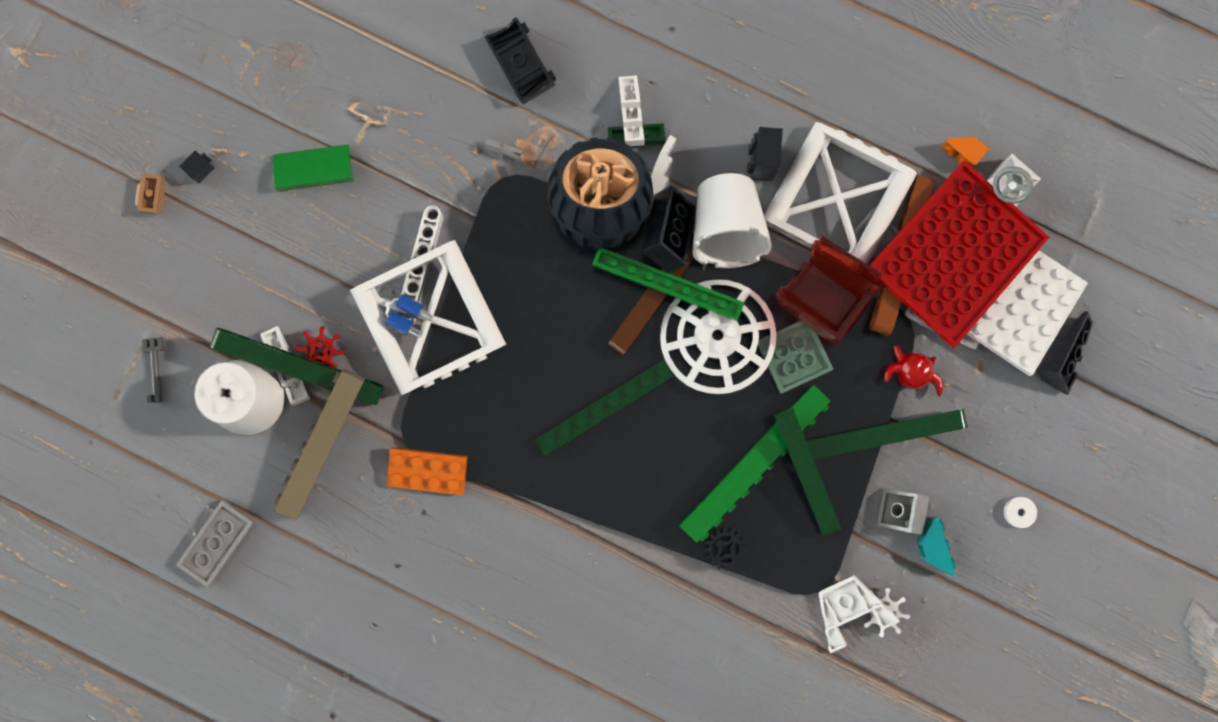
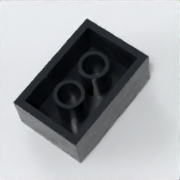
[747,127,783,181]

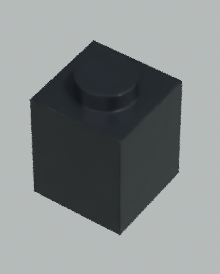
[179,150,215,183]

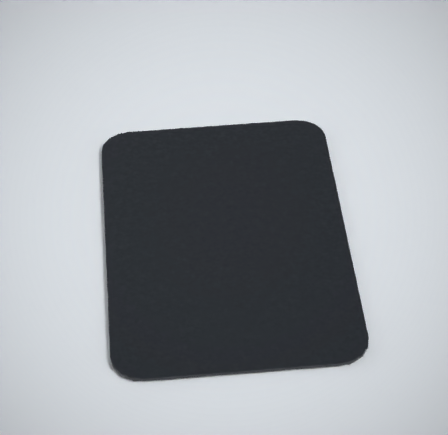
[401,174,915,595]

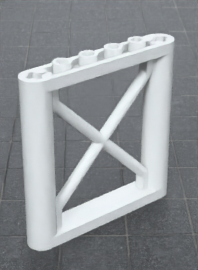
[764,122,917,274]
[350,240,506,395]

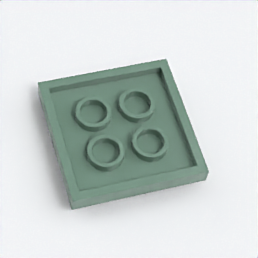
[757,317,834,394]

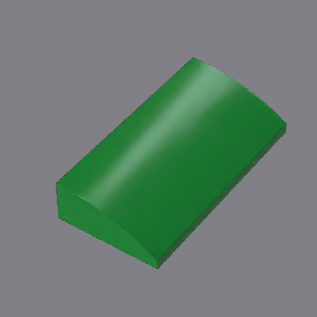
[273,144,354,192]

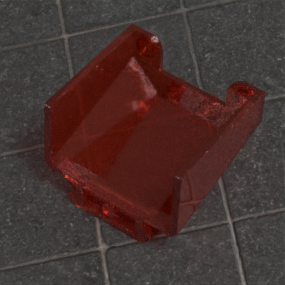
[776,236,882,347]

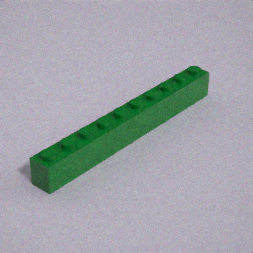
[679,385,831,543]

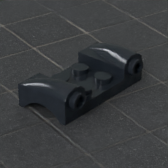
[485,17,557,105]

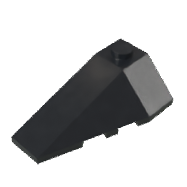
[1036,311,1093,395]

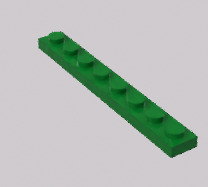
[592,248,745,321]

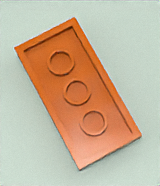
[387,447,468,495]

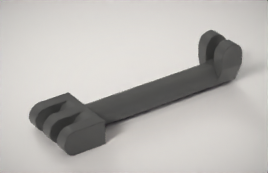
[142,337,165,403]

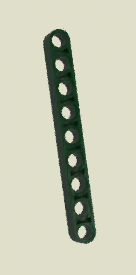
[210,328,384,405]
[806,409,968,459]

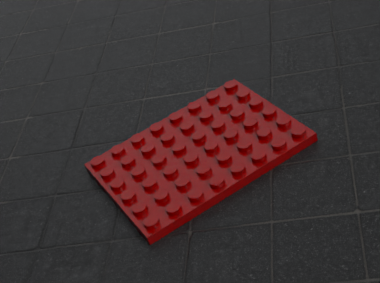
[866,161,1050,348]

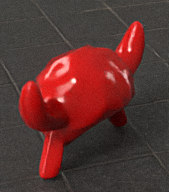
[884,346,943,396]

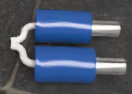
[385,294,433,338]

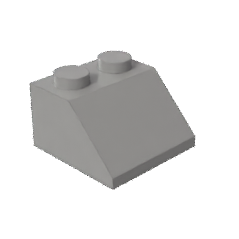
[877,488,929,535]

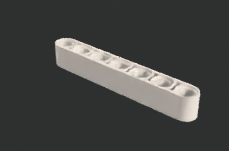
[394,205,443,335]

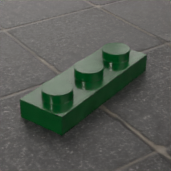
[607,123,666,145]

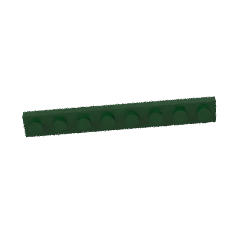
[535,359,675,456]

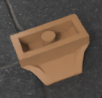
[135,173,166,214]

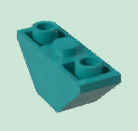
[917,517,956,576]

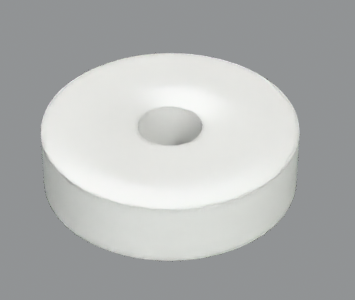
[1004,497,1037,528]

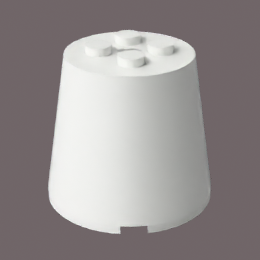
[692,173,772,268]
[195,359,286,435]

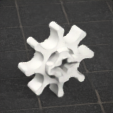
[864,587,910,637]

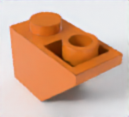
[941,137,989,168]

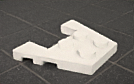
[819,575,900,653]

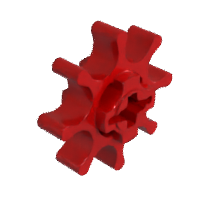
[295,326,345,368]

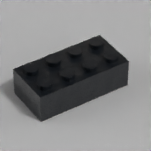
[642,185,696,274]

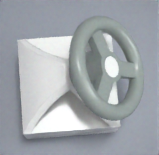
[986,154,1041,207]

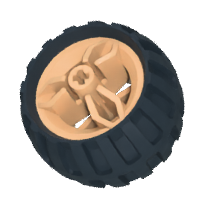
[548,137,653,249]

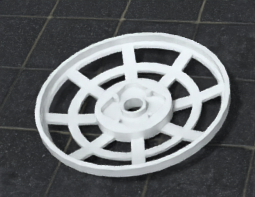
[660,279,776,394]

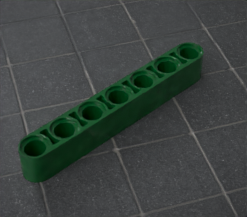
[774,407,842,537]

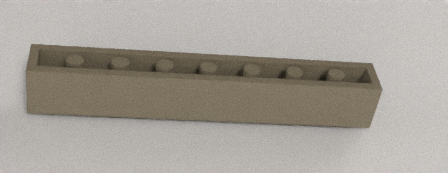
[274,369,365,520]

